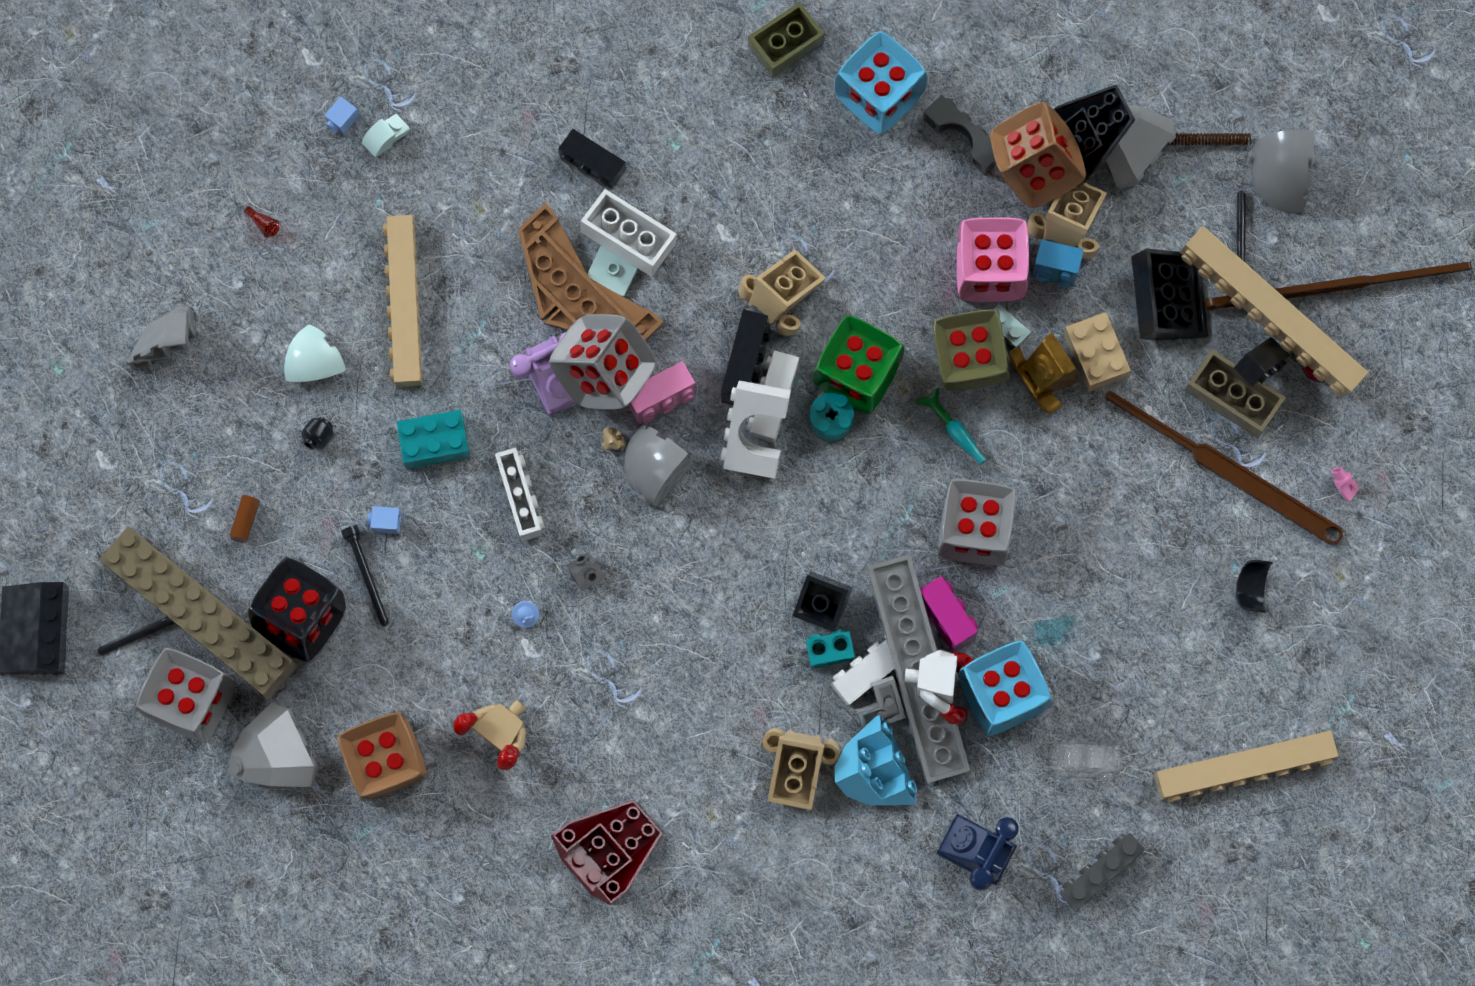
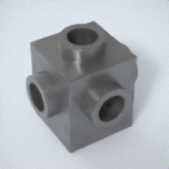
[566,552,605,591]

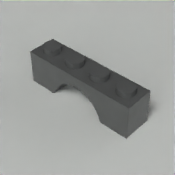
[923,94,996,176]

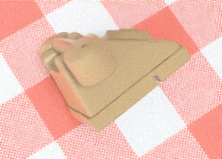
[1027,183,1107,260]
[738,250,826,336]
[763,728,841,810]

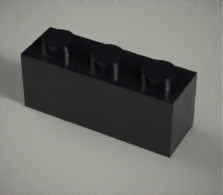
[558,128,627,189]
[1234,337,1290,386]

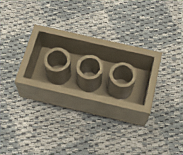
[1185,349,1286,439]

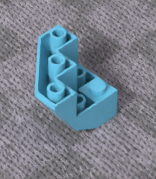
[834,715,917,806]

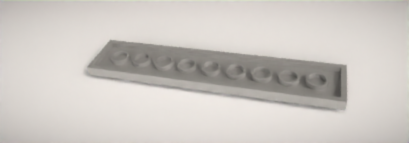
[866,554,970,783]

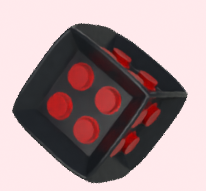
[248,557,346,662]

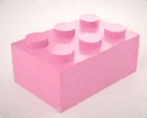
[628,361,696,425]

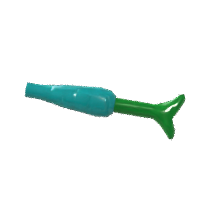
[915,388,986,465]

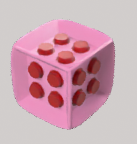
[957,217,1029,302]

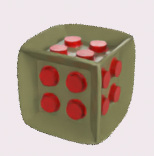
[932,309,1011,391]

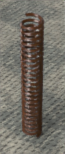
[1168,133,1252,146]

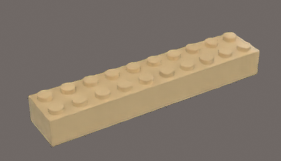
[1180,226,1369,397]

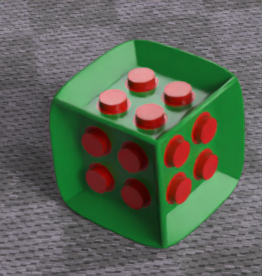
[813,315,904,414]

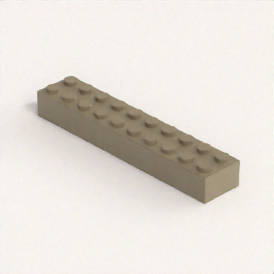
[99,526,298,701]

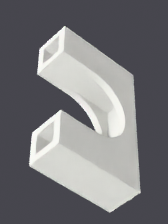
[721,381,791,479]

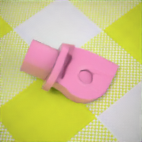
[1331,467,1358,501]

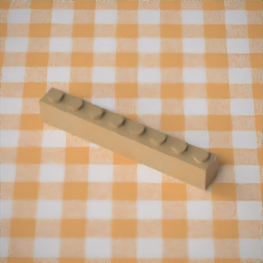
[383,215,423,388]
[1154,730,1339,803]

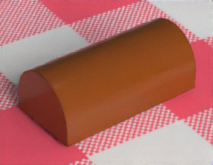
[230,495,260,543]

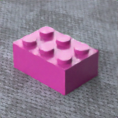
[920,576,979,652]

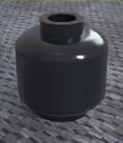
[301,417,334,450]

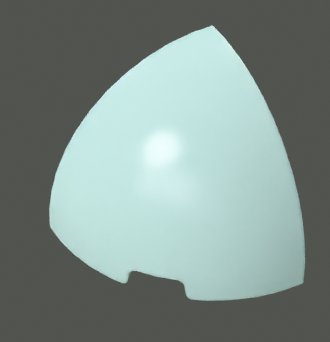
[284,325,346,382]

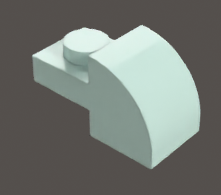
[362,114,410,158]

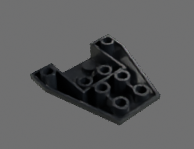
[1054,85,1135,187]

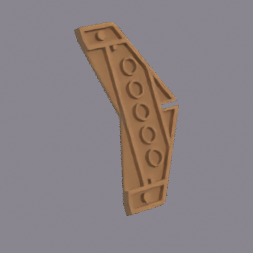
[519,203,665,341]

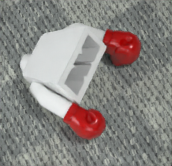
[905,650,972,725]

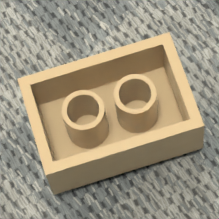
[1063,312,1131,392]

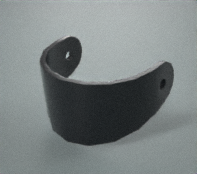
[1236,560,1273,613]

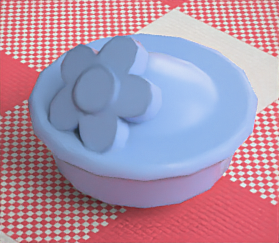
[512,601,539,628]

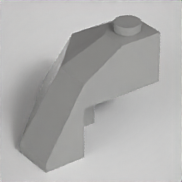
[1106,105,1176,190]
[128,304,195,369]
[228,702,317,787]

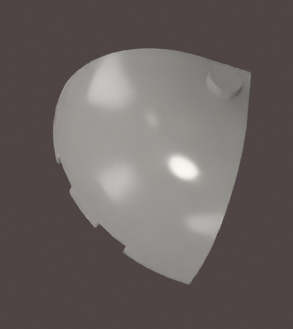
[1248,130,1314,214]
[624,425,690,508]

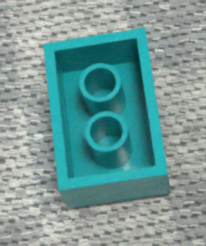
[396,409,471,470]

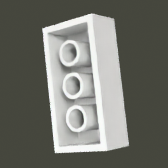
[580,189,677,277]

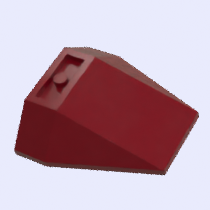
[551,800,663,905]

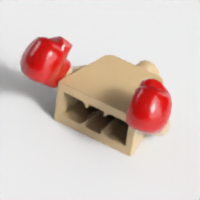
[453,700,526,770]

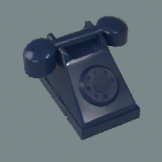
[936,814,1019,891]

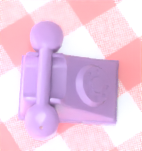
[509,332,576,416]

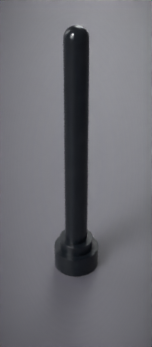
[1237,191,1246,262]
[341,525,389,626]
[98,617,174,655]

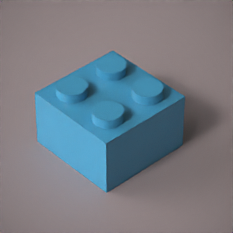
[1032,239,1084,288]

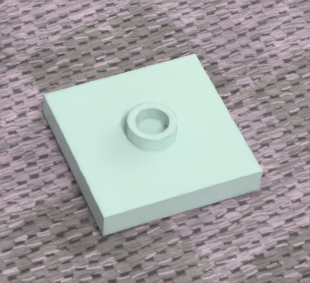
[587,245,638,298]

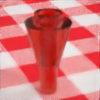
[244,206,279,238]

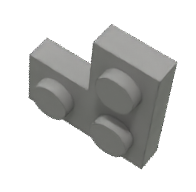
[856,676,906,729]

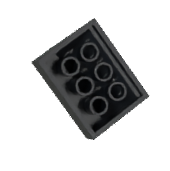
[1131,248,1208,341]
[0,582,69,674]

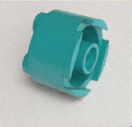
[810,393,854,442]

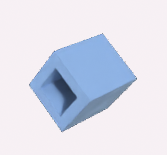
[324,96,360,135]
[367,506,401,534]

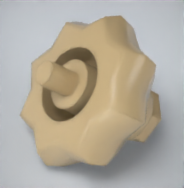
[602,427,626,451]

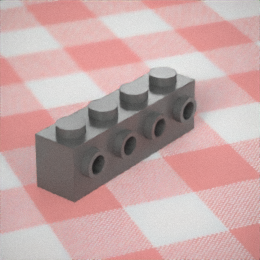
[1060,833,1145,912]

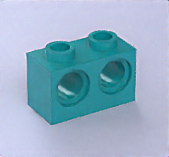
[805,629,855,669]

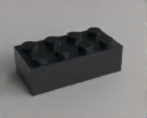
[721,309,772,405]

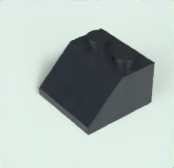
[793,572,853,632]

